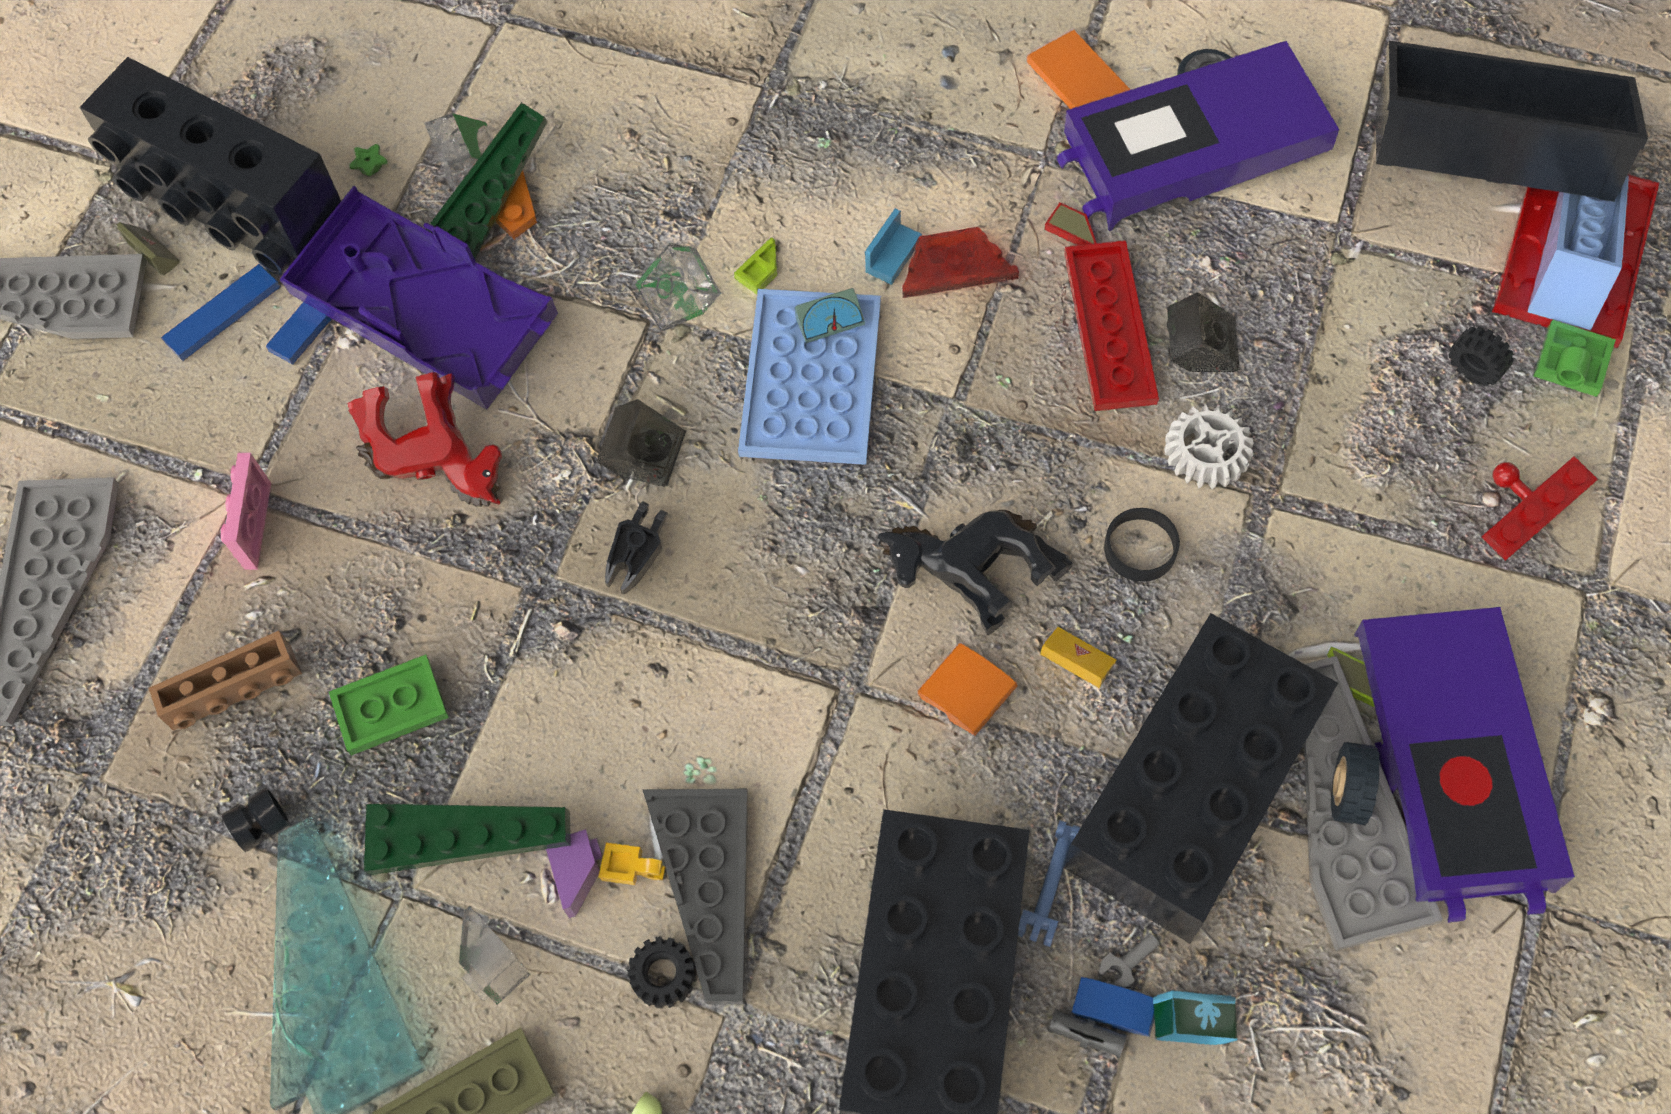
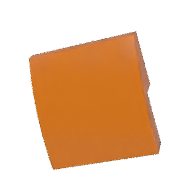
[917,643,1018,736]

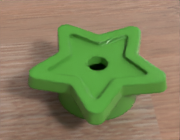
[349,144,388,177]

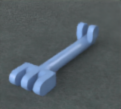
[1018,820,1080,947]

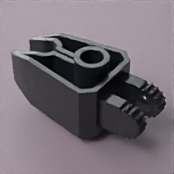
[605,501,668,595]

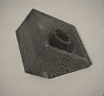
[1167,292,1240,372]
[596,399,686,487]

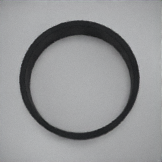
[1104,508,1180,582]

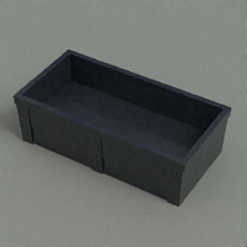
[1376,40,1648,202]

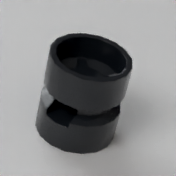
[221,787,290,852]

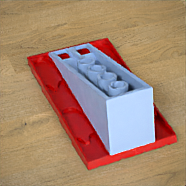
[1492,174,1659,348]

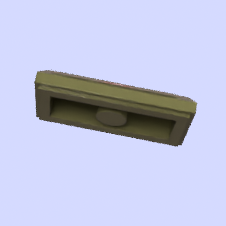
[117,222,180,275]

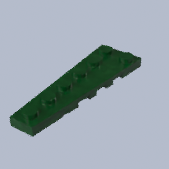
[425,102,547,259]
[364,804,571,875]

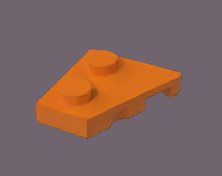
[495,170,537,239]

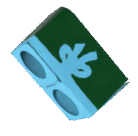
[1153,990,1238,1045]

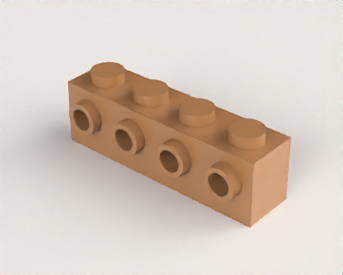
[148,631,302,731]

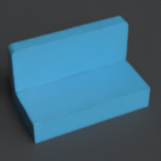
[865,208,922,285]

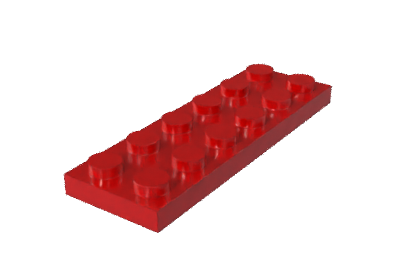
[1064,240,1159,411]

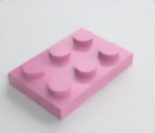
[221,453,271,570]

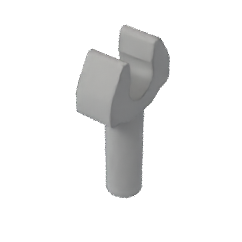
[1097,934,1160,989]

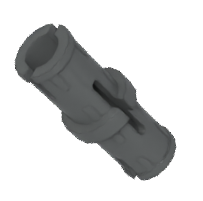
[1048,1009,1127,1058]

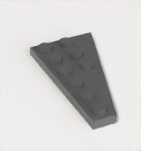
[642,789,748,1005]

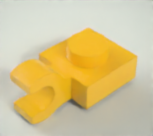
[598,842,666,885]

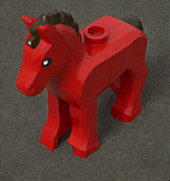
[347,372,502,507]

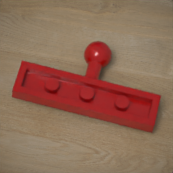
[1481,456,1598,561]

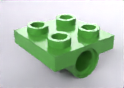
[1533,319,1615,397]

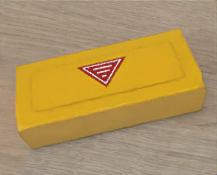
[1040,627,1117,688]

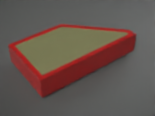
[1044,202,1097,245]

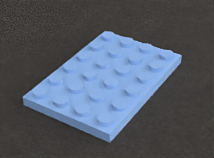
[738,289,881,465]

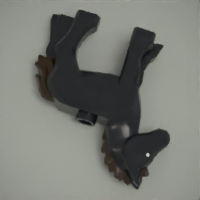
[878,510,1073,636]

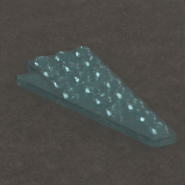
[270,817,426,1114]

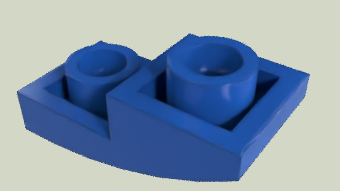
[1072,977,1154,1037]

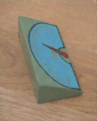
[795,288,865,343]

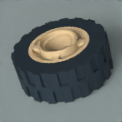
[1331,742,1380,826]

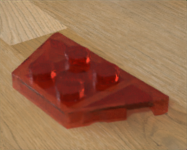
[902,227,1019,298]

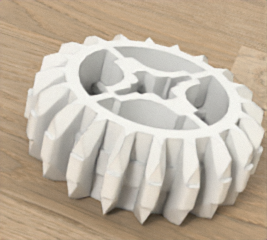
[1164,404,1254,490]

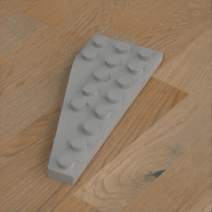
[0,254,147,339]
[0,477,119,726]
[1304,656,1443,951]

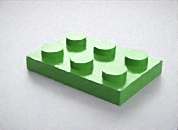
[329,655,449,756]

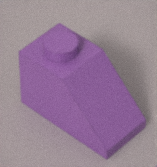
[546,829,603,918]

